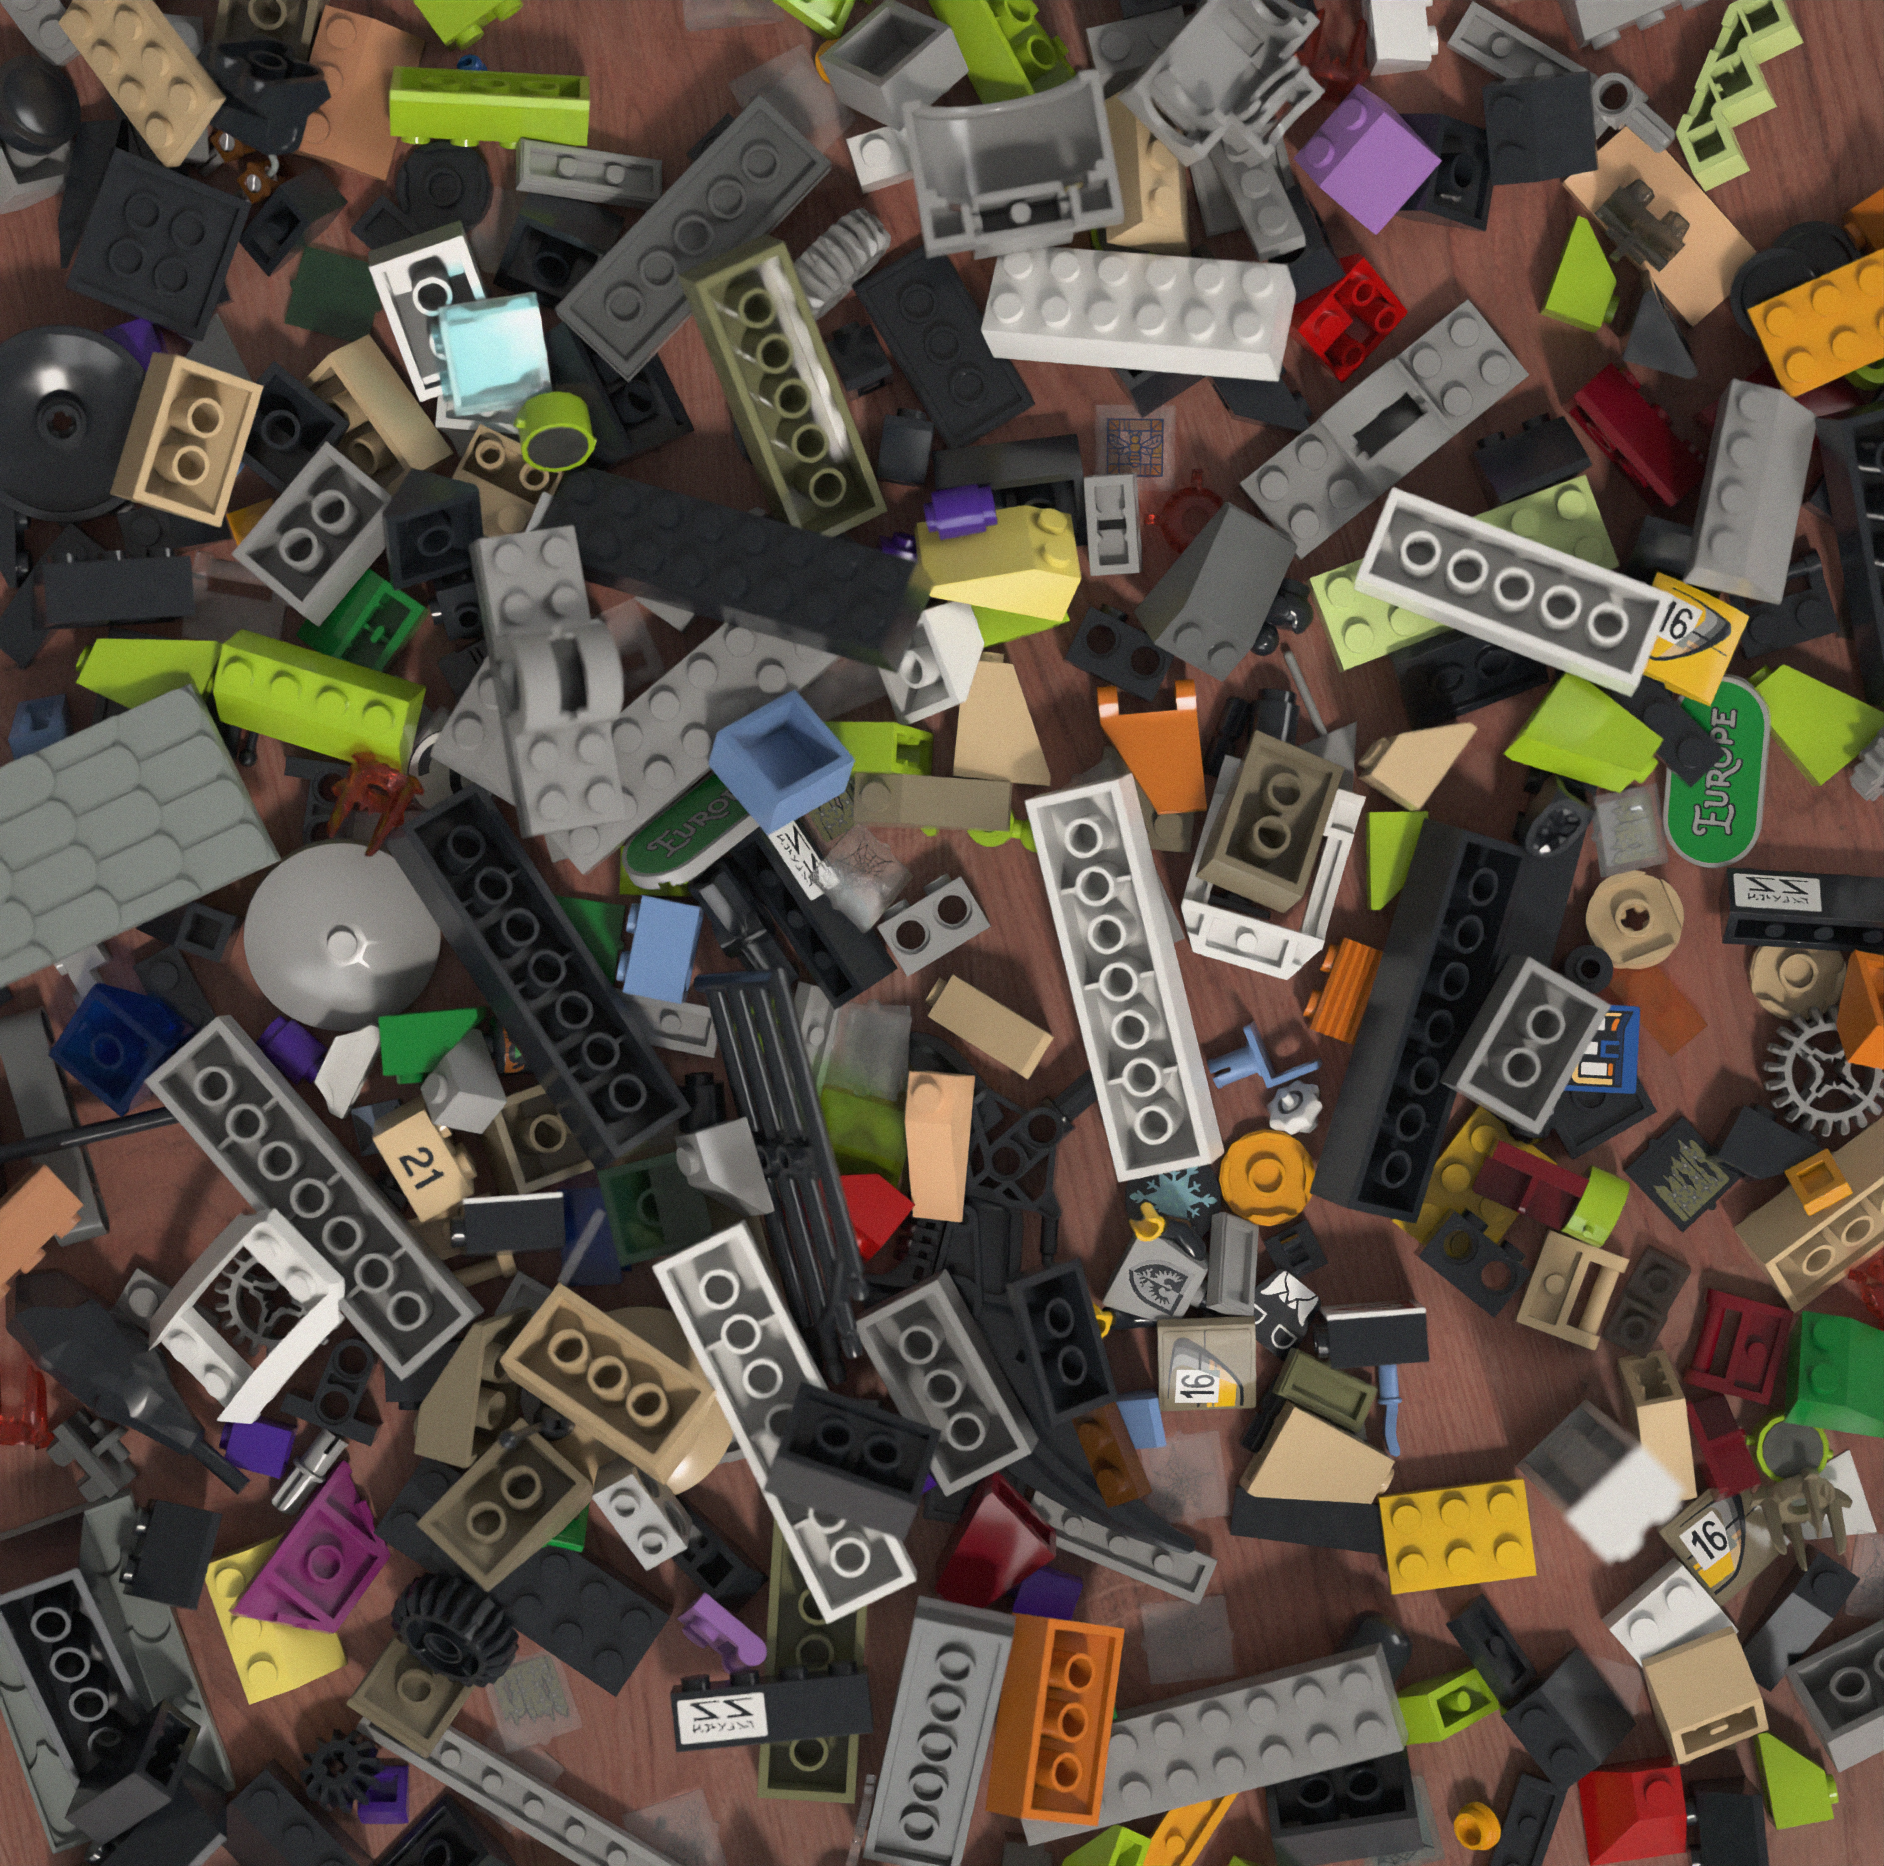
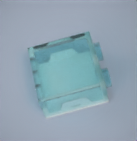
[431,292,552,417]

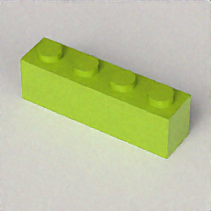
[928,0,1077,105]

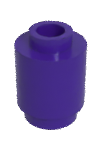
[923,483,998,540]
[256,1015,329,1086]

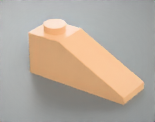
[905,1071,975,1222]

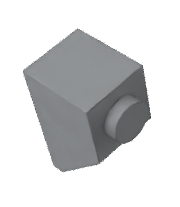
[420,1028,507,1134]
[675,1117,775,1217]

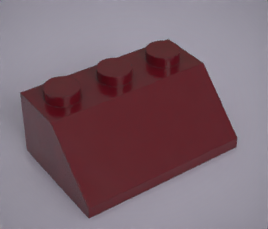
[1561,363,1705,515]

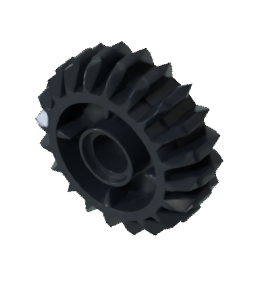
[390,1573,519,1688]

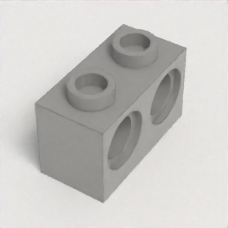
[1084,472,1143,576]
[877,873,991,977]
[591,1456,692,1571]

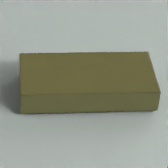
[1272,1348,1378,1433]

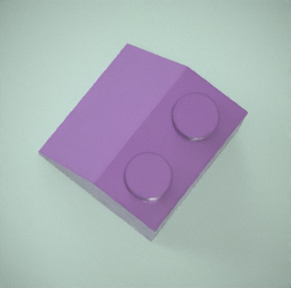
[1293,84,1442,235]

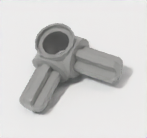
[1592,72,1676,153]

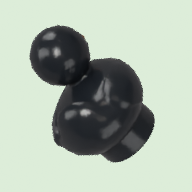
[1250,578,1314,656]

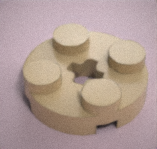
[1585,870,1684,969]

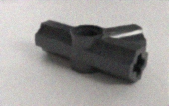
[688,857,800,994]

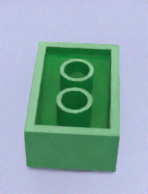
[1784,1310,1884,1438]

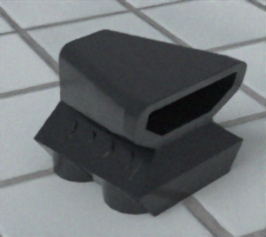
[195,34,331,156]

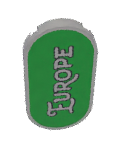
[1663,674,1771,868]
[622,771,759,890]

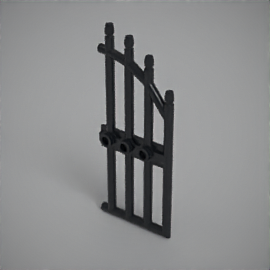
[693,968,869,1389]

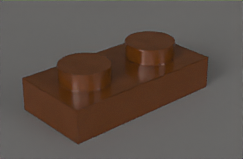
[1071,1401,1153,1508]

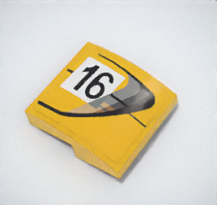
[1642,572,1749,706]

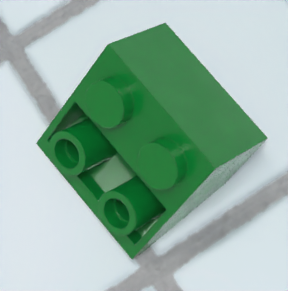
[296,568,431,674]

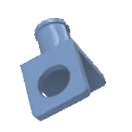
[1207,1021,1323,1089]

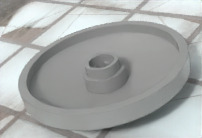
[244,838,441,1031]

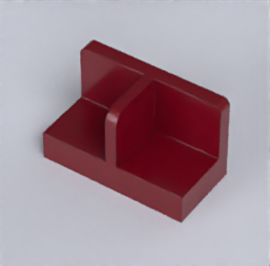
[1472,1138,1589,1230]
[1686,1393,1762,1503]

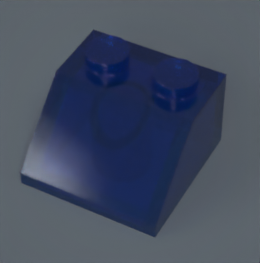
[48,982,196,1117]

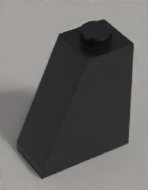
[65,1699,201,1845]

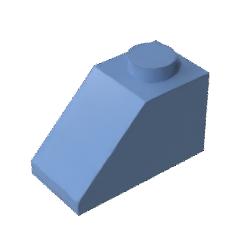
[1116,1387,1167,1449]

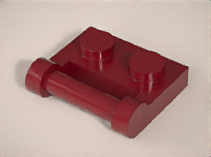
[1682,1287,1794,1405]

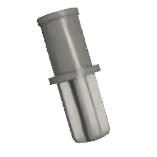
[271,1428,350,1515]

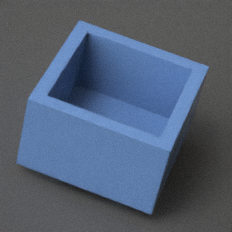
[708,689,855,835]
[617,895,705,1004]

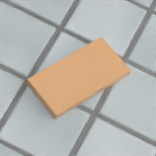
[1562,126,1757,329]

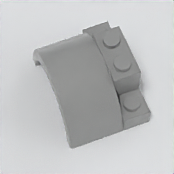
[901,69,1125,260]

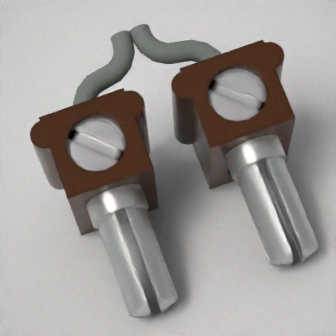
[195,130,296,204]

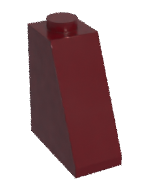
[934,1471,1056,1609]

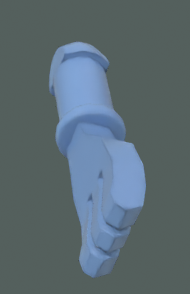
[1378,1364,1402,1457]

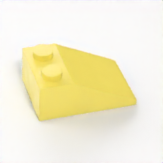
[914,505,1081,622]

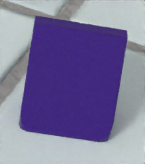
[357,1766,410,1824]

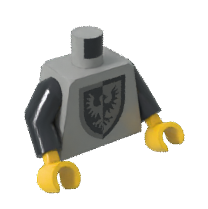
[1092,1202,1218,1338]

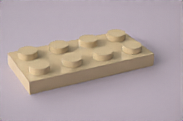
[58,0,226,168]

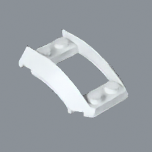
[1181,754,1366,980]
[148,1208,345,1424]

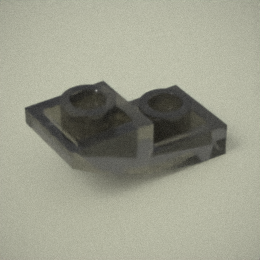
[1602,1244,1691,1359]

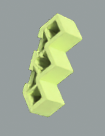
[1675,0,1804,192]

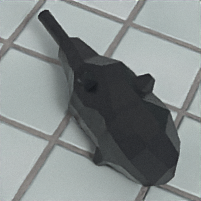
[5,1268,251,1495]

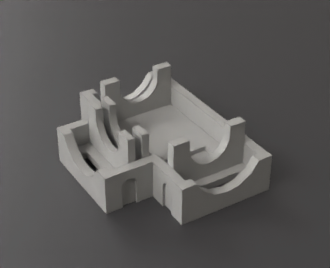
[1117,0,1325,168]

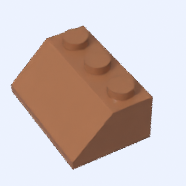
[292,5,426,182]
[0,1162,83,1300]

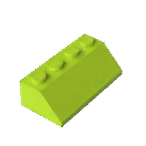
[390,66,590,149]
[213,629,426,779]

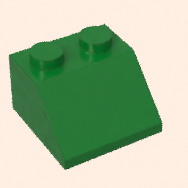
[378,1006,487,1084]

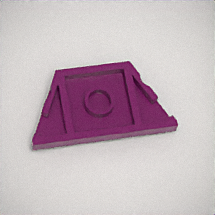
[228,1460,391,1634]

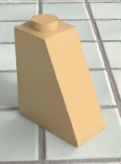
[953,652,1051,787]
[925,974,1054,1079]
[1617,1349,1697,1501]
[1239,1400,1395,1504]

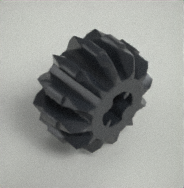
[299,1728,385,1814]

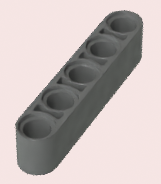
[0,1006,110,1247]

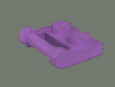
[677,1593,767,1674]

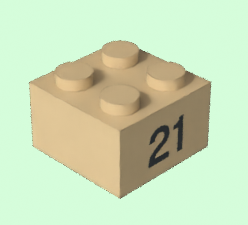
[372,1094,477,1222]

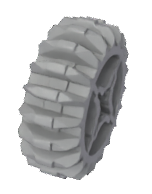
[793,208,891,322]
[1762,1005,1884,1137]
[215,1249,341,1358]

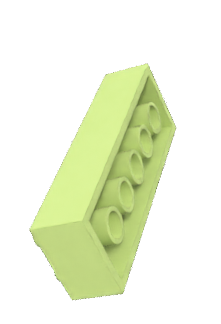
[1306,475,1620,673]

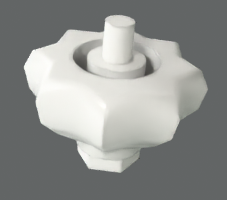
[1267,1080,1323,1135]

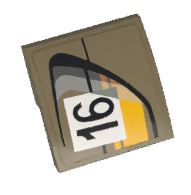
[1157,1316,1256,1412]
[1656,1484,1790,1607]

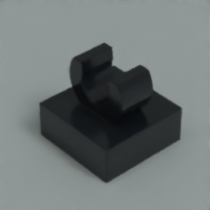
[1262,1219,1328,1279]

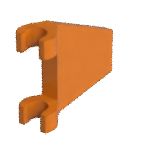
[1096,679,1207,815]

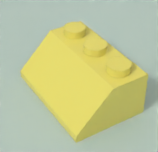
[205,1532,349,1705]

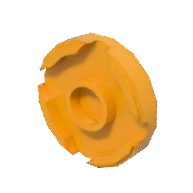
[1218,1129,1315,1226]

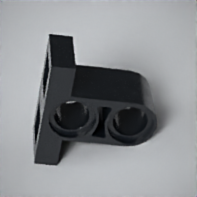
[284,756,389,845]
[280,1334,383,1447]

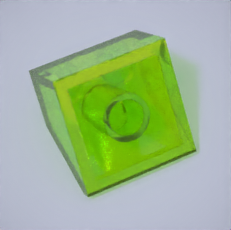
[820,1085,907,1188]

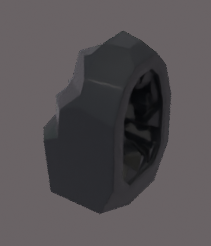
[1518,773,1597,858]

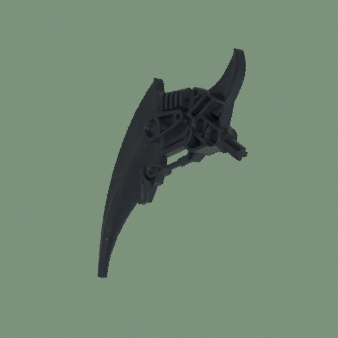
[861,1031,1196,1554]

